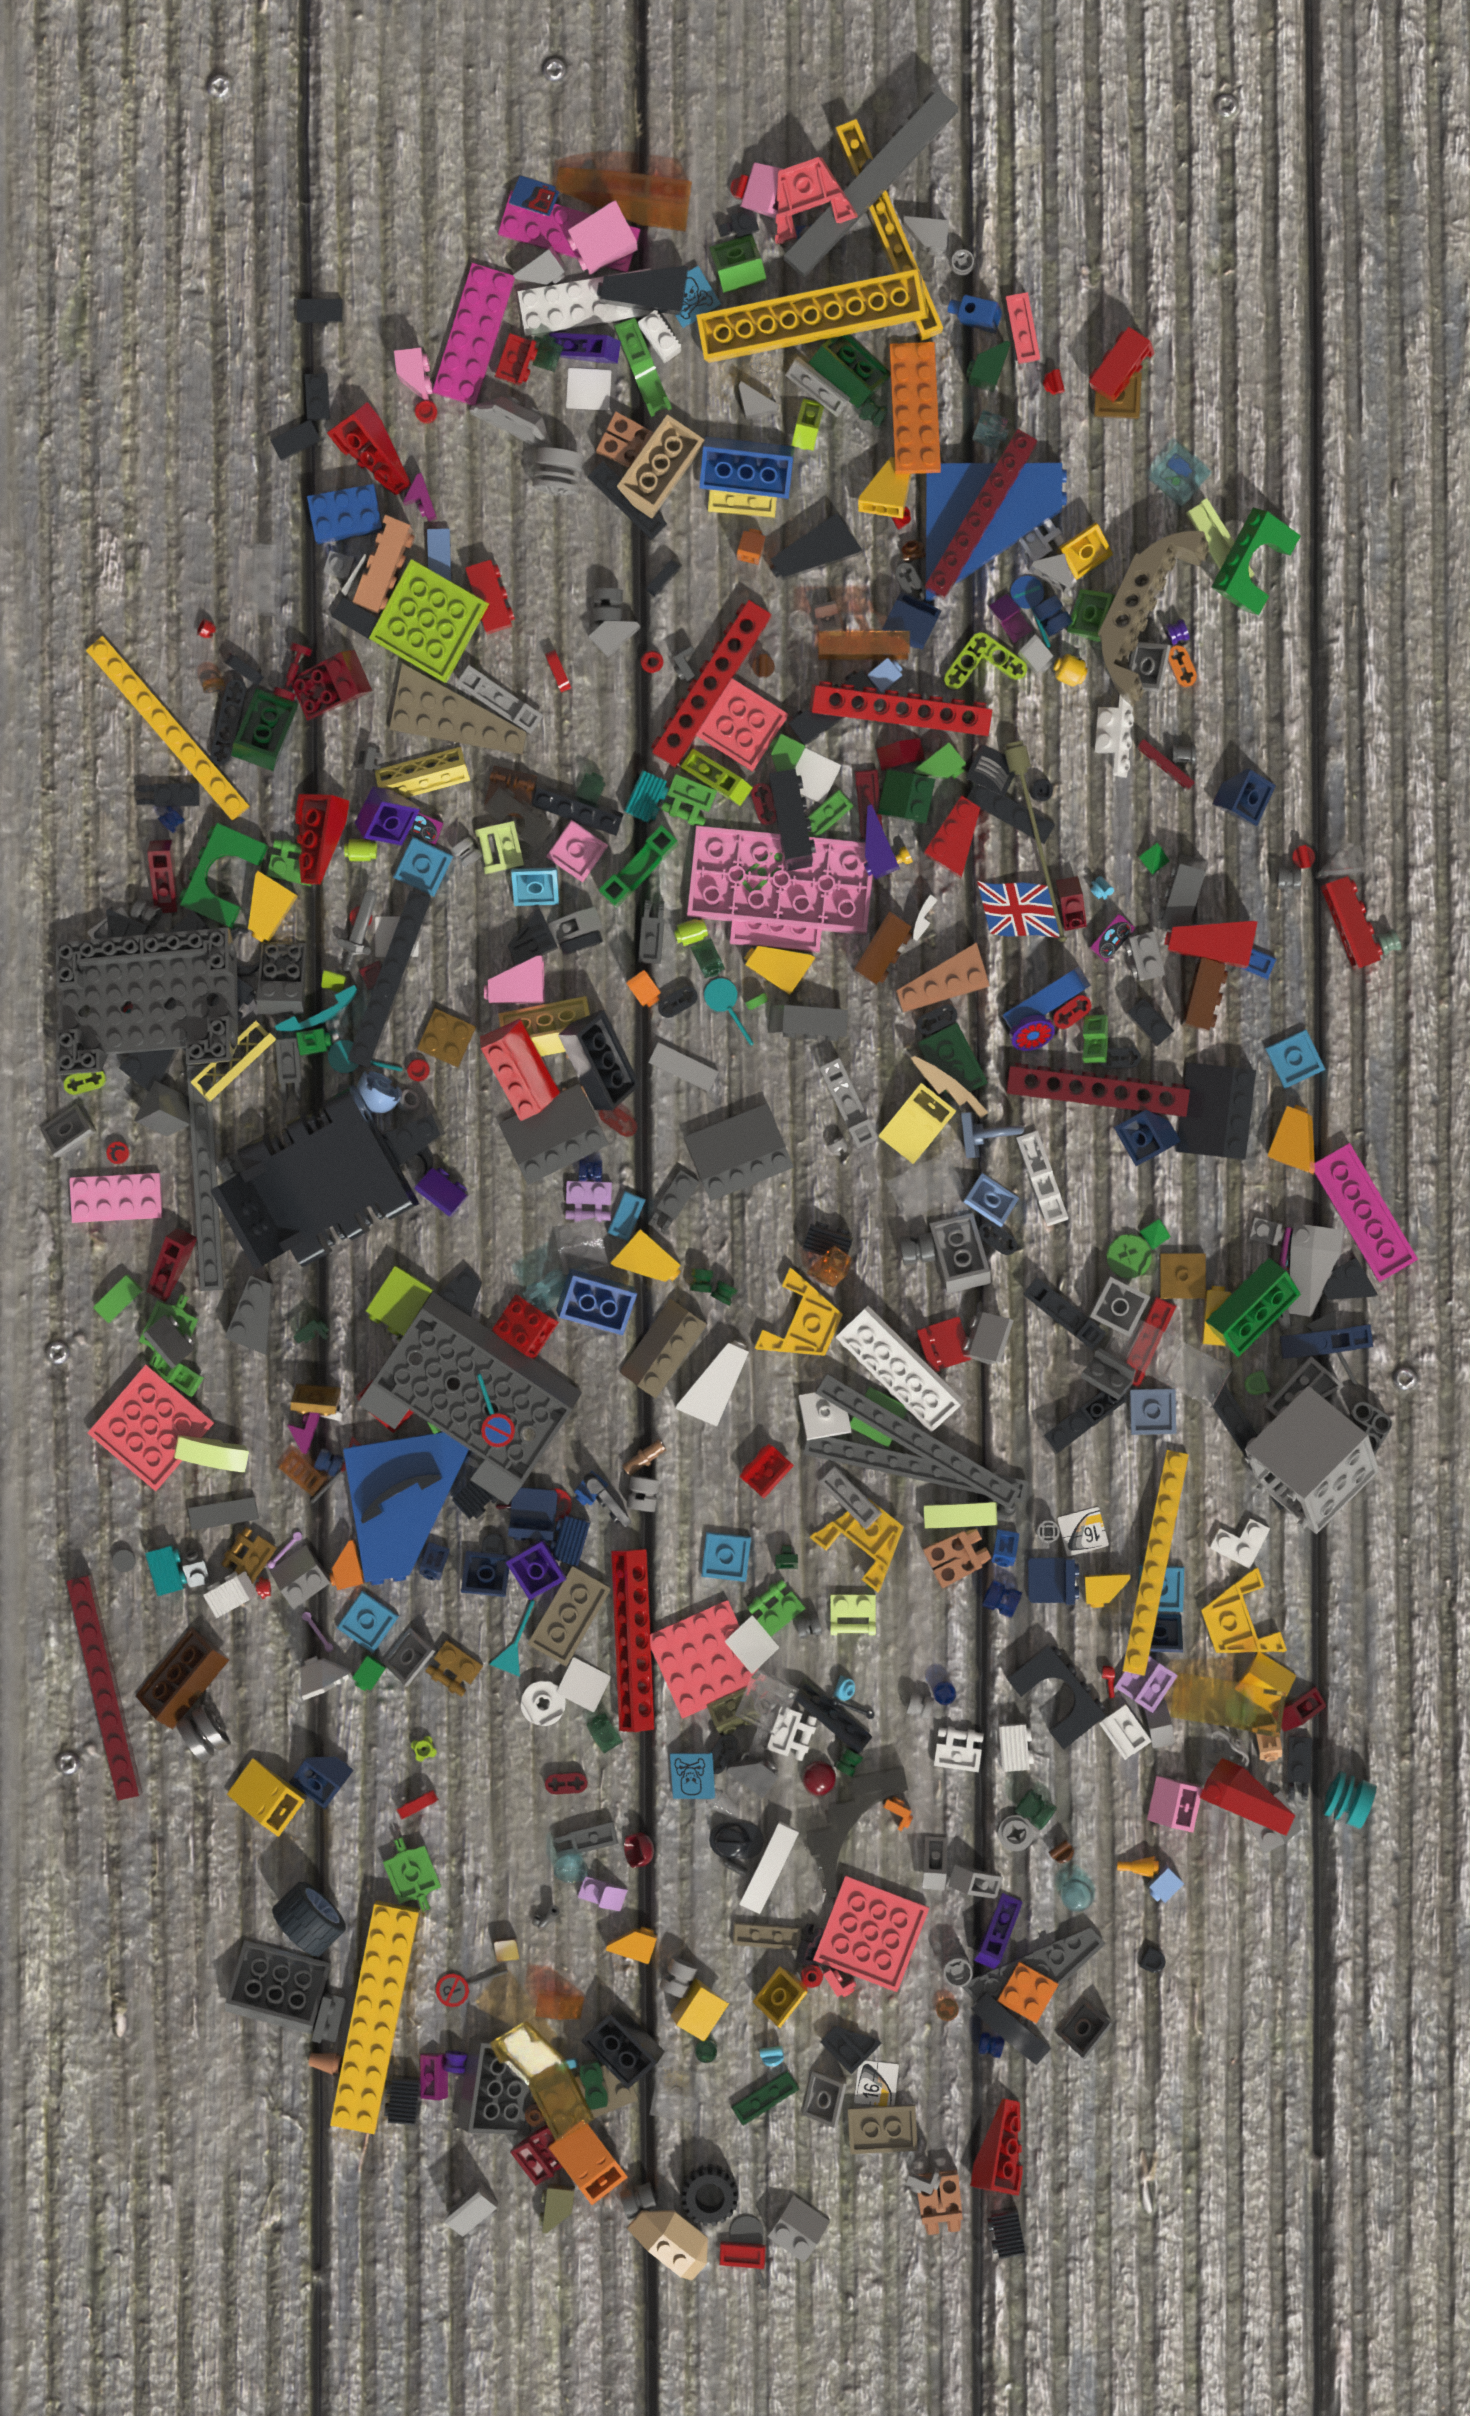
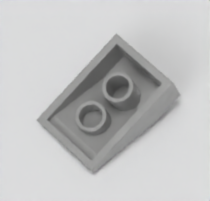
[929,1213,991,1294]

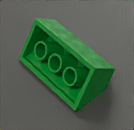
[1206,1258,1301,1357]

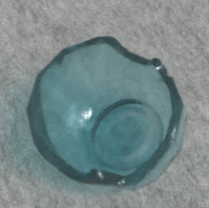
[554,1853,588,1883]
[1060,1875,1096,1912]

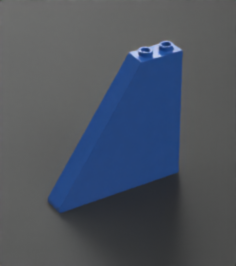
[926,463,1067,602]
[343,1432,469,1585]

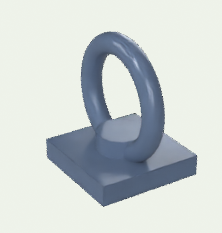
[961,1112,1024,1158]

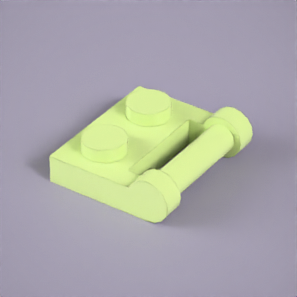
[475,821,524,874]
[830,1594,876,1635]

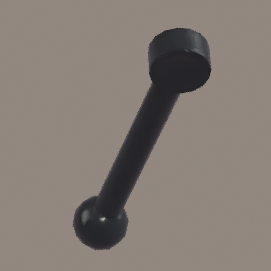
[831,1697,875,1719]

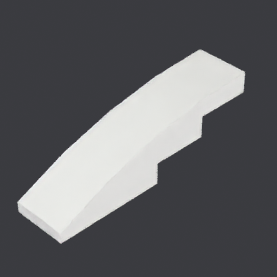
[1016,1130,1068,1227]
[739,1821,800,1914]

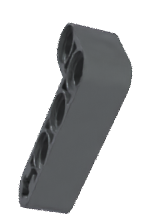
[1350,1401,1392,1456]

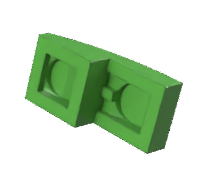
[1082,1015,1108,1063]
[93,1274,143,1324]
[153,1357,204,1397]

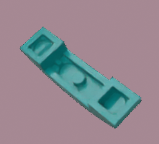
[275,985,358,1032]

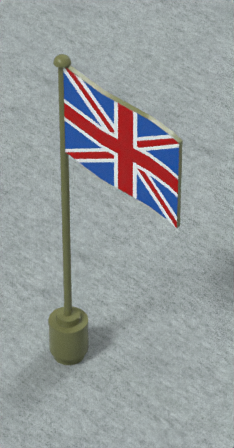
[977,741,1067,942]

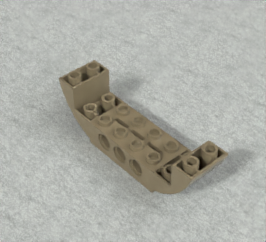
[1098,531,1210,707]

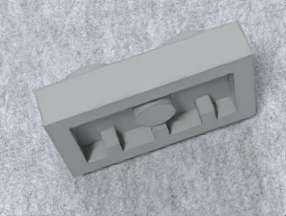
[1125,931,1165,982]

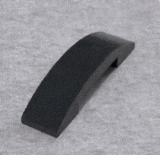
[1023,1277,1106,1350]
[361,1474,443,1524]
[971,1992,1051,2065]

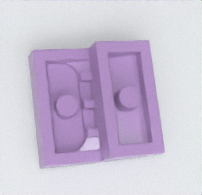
[1114,1656,1178,1713]

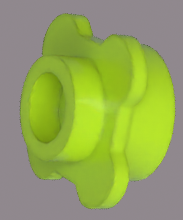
[411,1736,437,1762]

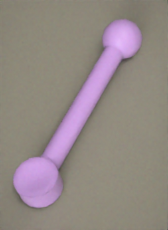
[267,1532,302,1569]
[302,1612,333,1652]

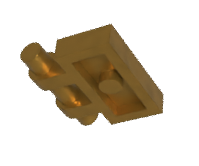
[221,1526,278,1584]
[425,1640,484,1697]

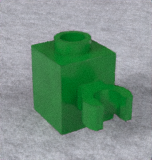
[296,1028,332,1056]

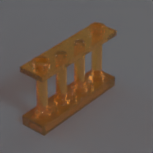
[818,631,910,660]

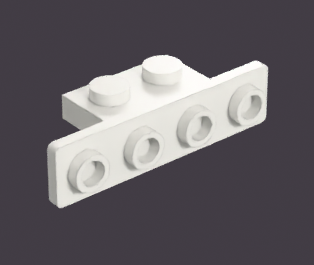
[1095,695,1134,778]

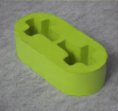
[64,1070,107,1095]

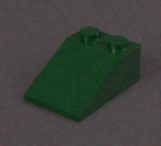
[231,688,299,772]

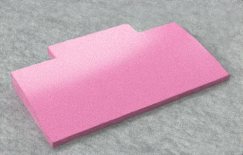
[687,826,873,953]

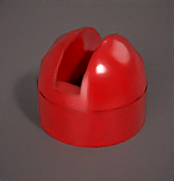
[197,618,216,638]

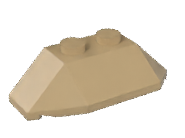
[626,2210,708,2280]

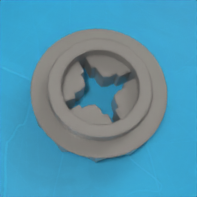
[998,1815,1034,1851]

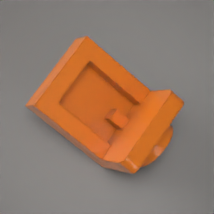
[883,1796,913,1831]

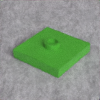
[850,1386,908,1447]

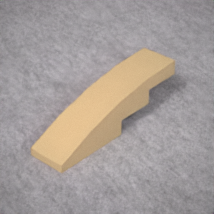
[911,1056,988,1119]

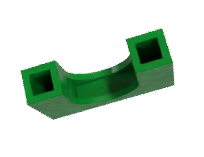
[1211,507,1301,616]
[179,823,269,928]
[598,825,679,909]

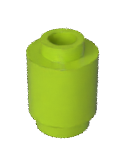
[344,839,377,861]
[673,918,708,946]

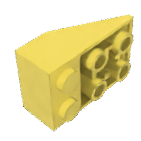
[878,1083,956,1164]

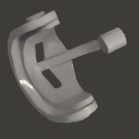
[1202,1723,1249,1771]

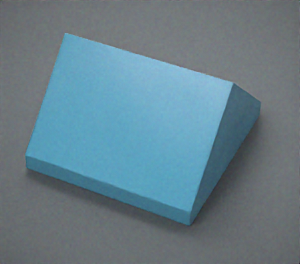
[511,868,559,906]

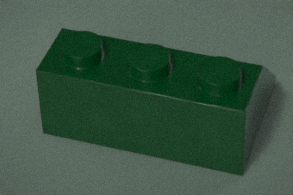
[809,334,891,409]

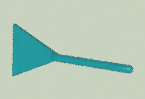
[489,1600,535,1677]

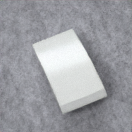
[912,894,937,942]

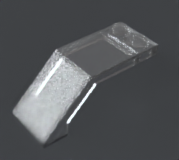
[1104,1319,1233,1408]

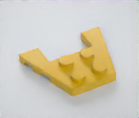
[755,1268,843,1356]
[809,1498,904,1592]
[1201,1567,1287,1653]

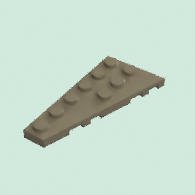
[390,663,527,755]

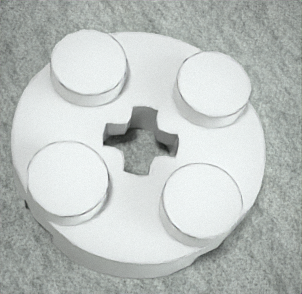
[521,1680,566,1726]

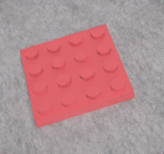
[88,1364,215,1491]
[650,1600,765,1719]
[813,1875,930,1992]

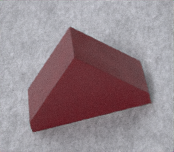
[876,738,925,771]

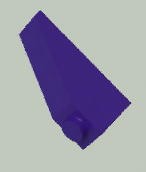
[547,333,621,364]
[864,804,900,880]
[974,1893,1023,1969]

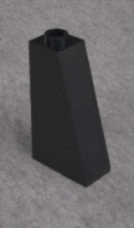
[597,266,688,316]
[769,513,862,580]

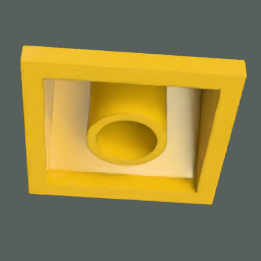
[1057,522,1113,580]
[1234,1652,1296,1713]
[671,1978,729,2041]

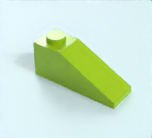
[681,749,753,806]

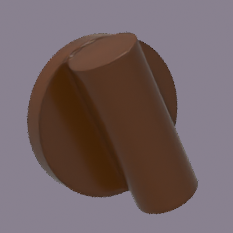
[901,540,926,563]
[752,654,775,678]
[1048,1839,1074,1863]
[525,2102,548,2127]

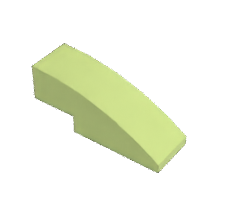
[174,1435,249,1472]
[924,1502,998,1528]

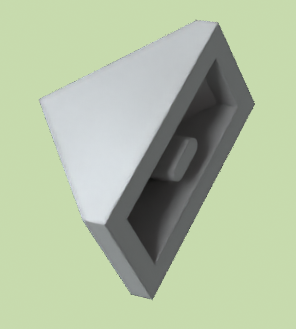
[739,381,779,420]
[1144,1700,1175,1749]

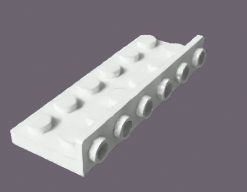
[836,1306,964,1433]

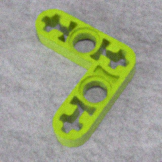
[944,633,1027,690]

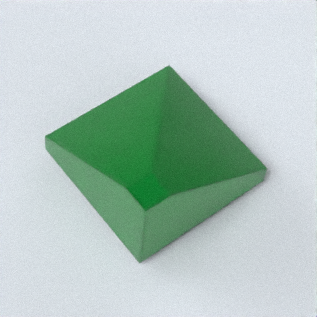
[1138,843,1170,875]
[1140,1219,1171,1250]

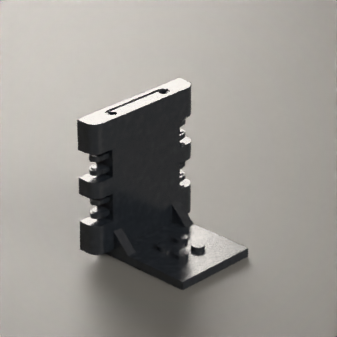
[210,1085,420,1270]

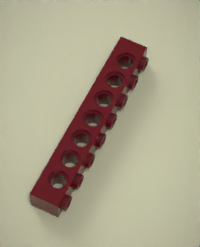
[925,429,1037,601]
[1006,1063,1190,1117]

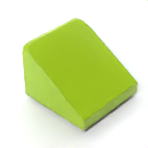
[321,970,347,993]

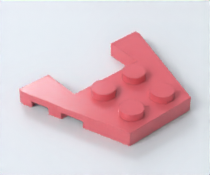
[775,157,858,244]

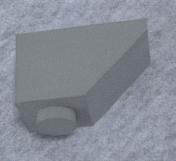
[903,216,949,255]
[513,246,567,285]
[589,621,640,658]
[1017,635,1053,675]
[548,907,602,944]
[922,1836,948,1890]
[948,1865,1003,1899]

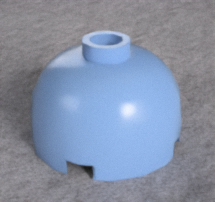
[356,1071,402,1113]

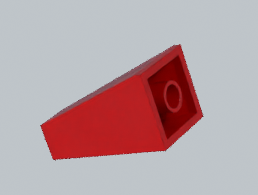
[1164,921,1258,969]

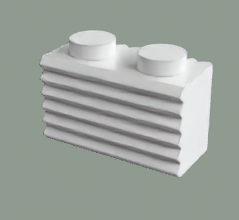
[638,310,681,363]
[203,1571,258,1618]
[998,1723,1033,1772]

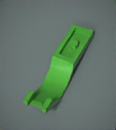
[614,318,672,417]

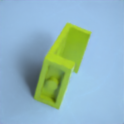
[366,1265,434,1337]

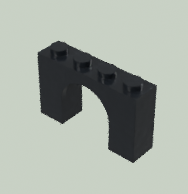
[1006,1644,1106,1750]

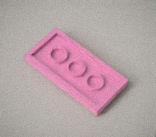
[70,1173,163,1223]

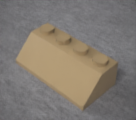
[617,414,705,518]

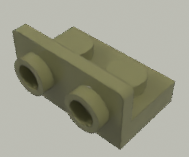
[707,1687,761,1735]

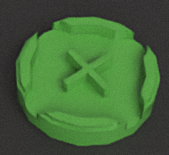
[1106,1234,1152,1279]

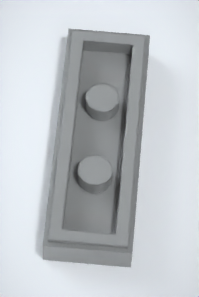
[785,357,850,417]
[648,1042,719,1092]
[818,1466,882,1530]

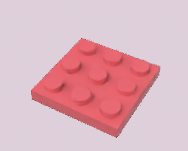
[696,678,789,772]

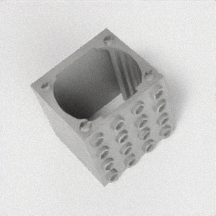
[1245,1386,1379,1534]

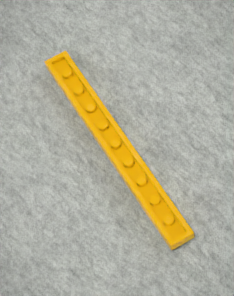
[86,636,250,821]
[1122,1450,1189,1676]

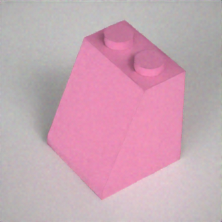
[566,200,638,275]
[484,956,545,1005]

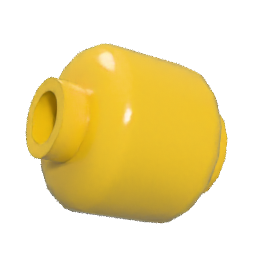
[1053,653,1088,687]

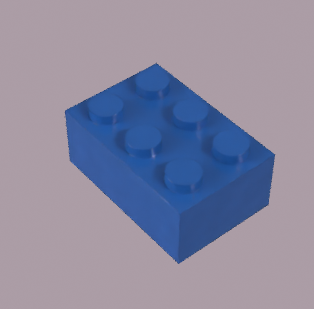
[307,484,384,544]
[556,1269,637,1335]

